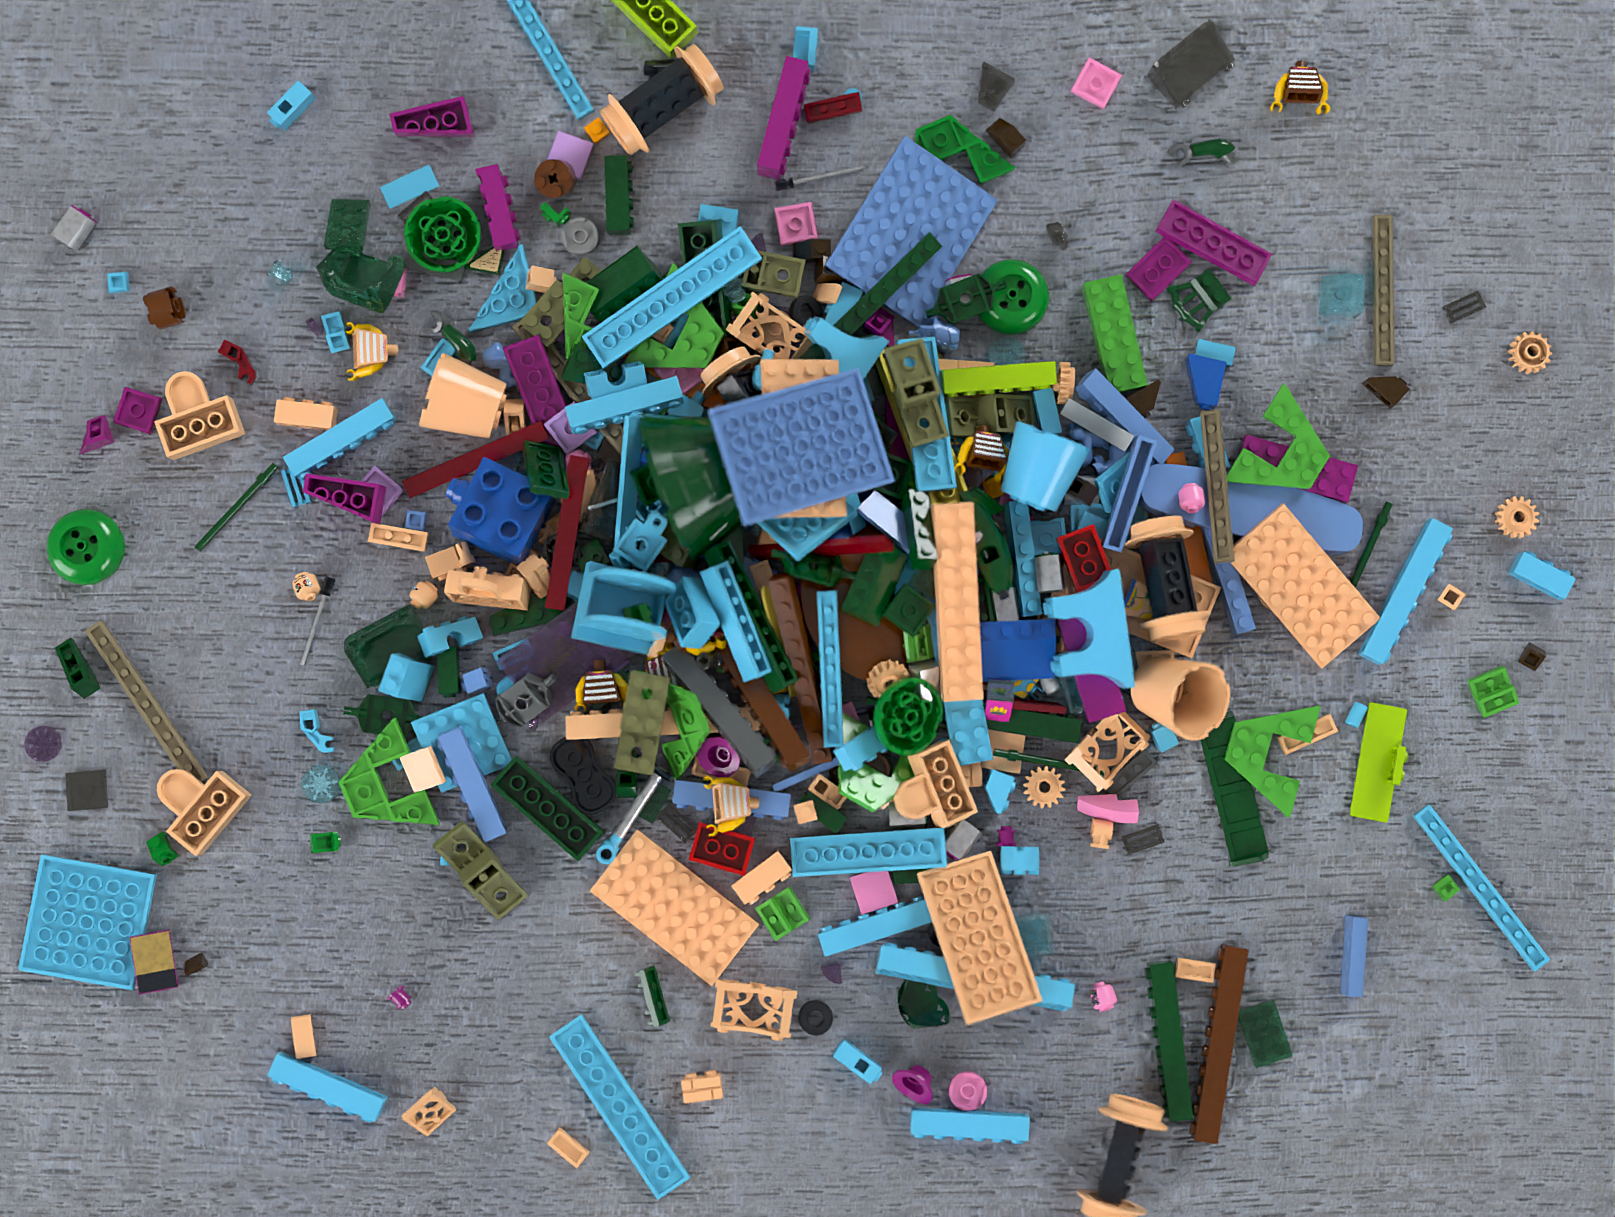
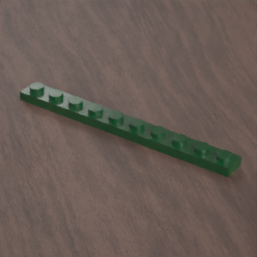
[797,232,942,360]

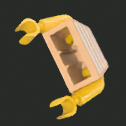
[345,322,398,381]
[703,776,759,836]

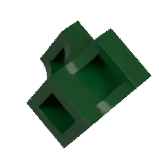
[576,538,613,573]

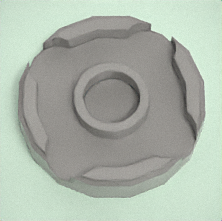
[561,218,599,256]

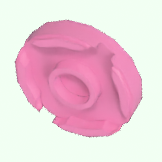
[948,1071,987,1111]

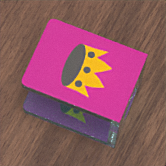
[985,679,1014,722]

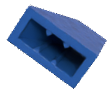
[1185,353,1227,411]

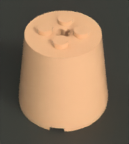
[419,353,507,439]
[1131,657,1230,740]

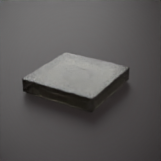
[65,770,108,811]

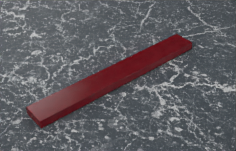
[402,420,550,498]
[545,455,590,611]
[748,535,894,561]

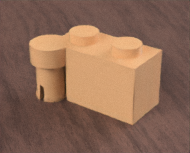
[425,541,476,582]

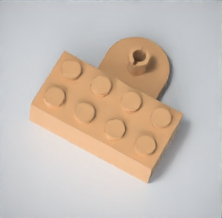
[154,371,245,460]
[444,567,531,611]
[894,740,978,828]
[157,769,252,856]

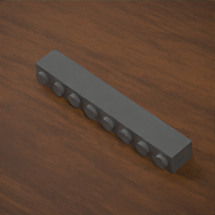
[662,646,776,778]

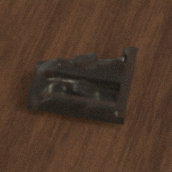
[978,61,1015,112]

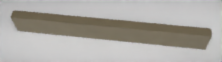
[1372,215,1394,366]
[1200,409,1235,564]

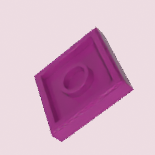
[113,387,163,435]

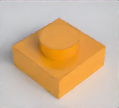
[584,117,610,145]
[983,477,1006,499]

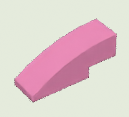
[1077,794,1139,823]

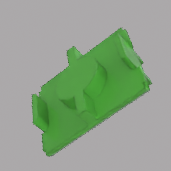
[902,624,934,663]

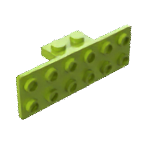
[1349,702,1408,823]

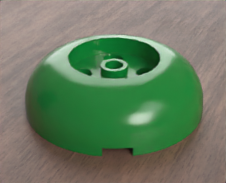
[404,196,481,273]
[978,259,1049,335]
[46,509,125,585]
[874,677,943,756]

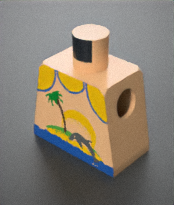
[1123,579,1152,620]

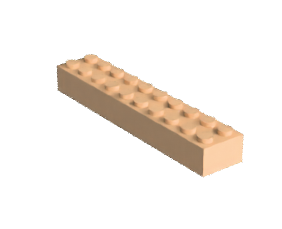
[930,502,983,702]
[565,704,760,740]

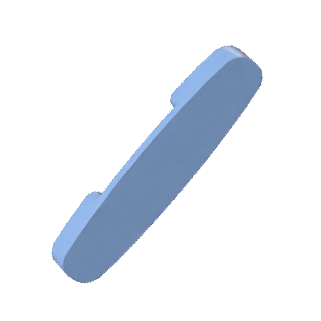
[1138,464,1363,555]

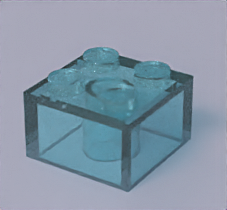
[1014,912,1053,956]

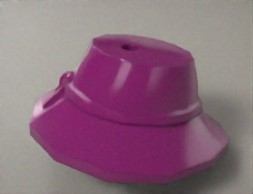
[696,736,741,777]
[892,1065,933,1105]

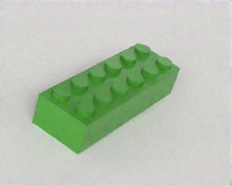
[1081,274,1148,394]

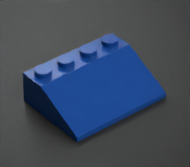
[979,619,1056,682]

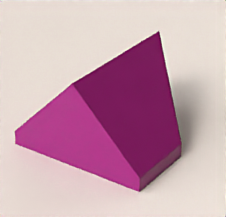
[863,307,895,347]
[79,415,115,455]

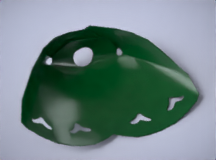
[898,979,950,1029]

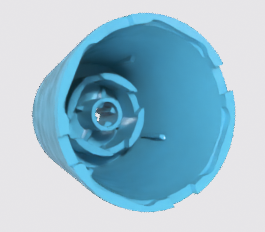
[1001,421,1090,511]

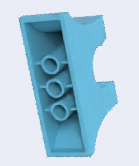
[803,316,889,379]
[1043,569,1135,688]

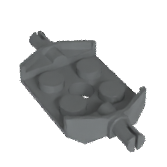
[495,673,557,727]

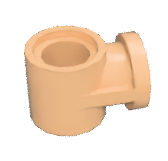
[1090,818,1113,849]

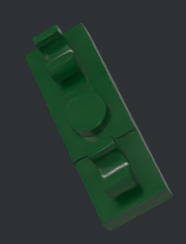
[634,965,670,1028]

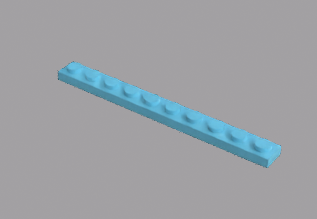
[1413,804,1550,971]

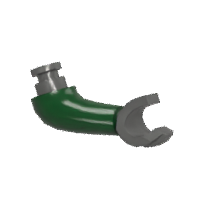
[1167,138,1239,168]
[426,310,477,366]

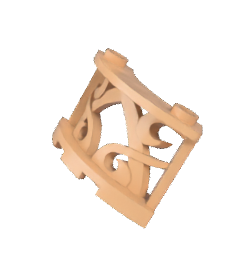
[726,292,812,360]
[1065,712,1151,792]
[710,979,797,1041]

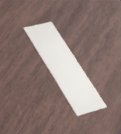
[1060,398,1134,451]

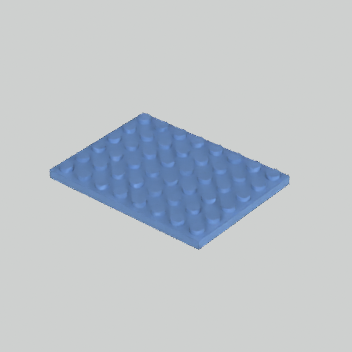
[824,136,998,328]
[708,368,894,526]

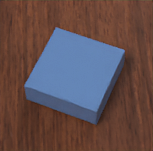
[404,510,427,532]

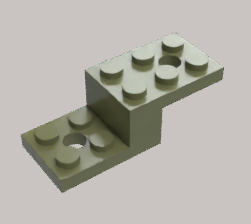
[728,250,806,299]
[519,257,601,349]
[884,338,949,448]
[944,394,1037,438]
[614,671,670,775]
[433,820,528,920]

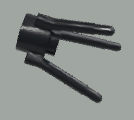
[643,59,677,79]

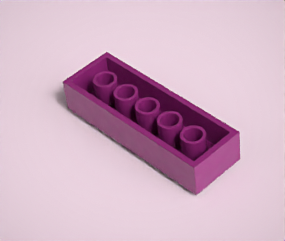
[757,56,811,180]
[1237,435,1358,504]

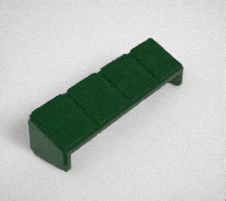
[1200,711,1269,867]

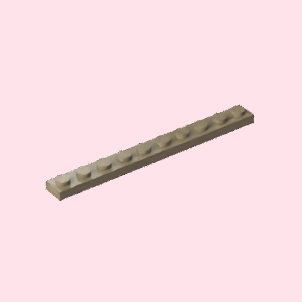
[512,322,643,456]
[85,620,209,783]

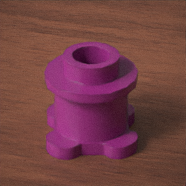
[996,826,1016,846]
[386,985,412,1010]

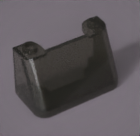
[1147,19,1235,110]
[578,458,639,545]

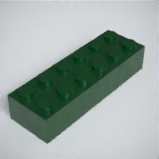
[678,219,732,337]
[490,755,605,862]

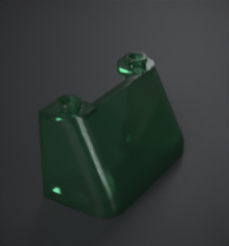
[316,237,406,313]
[344,604,434,689]

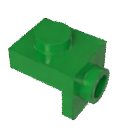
[540,202,571,227]
[622,603,652,623]
[146,831,178,866]
[310,832,341,853]

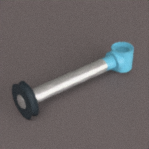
[597,764,674,864]

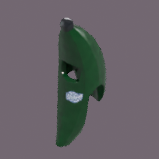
[959,490,1013,600]

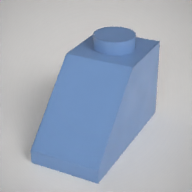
[461,668,493,694]

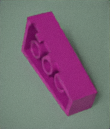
[389,96,475,137]
[475,164,521,251]
[303,473,387,525]

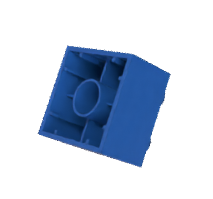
[445,457,556,566]

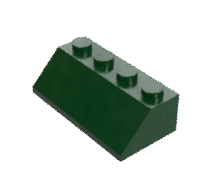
[586,245,663,323]
[842,546,909,627]

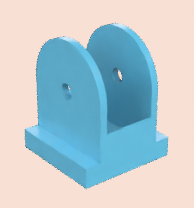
[571,561,676,655]

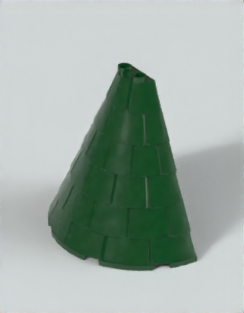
[640,413,741,561]

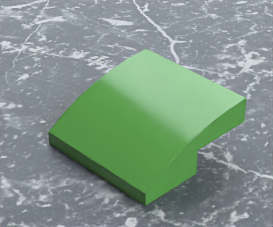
[1467,666,1520,718]
[755,886,810,941]

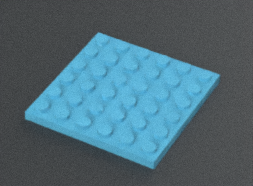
[18,854,157,990]

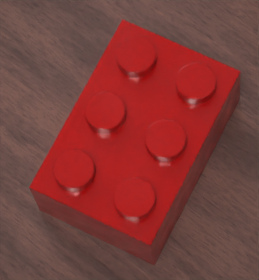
[1056,524,1111,592]
[688,822,756,876]

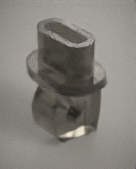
[1046,222,1068,251]

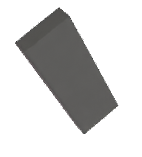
[406,252,465,282]
[1103,748,1158,797]

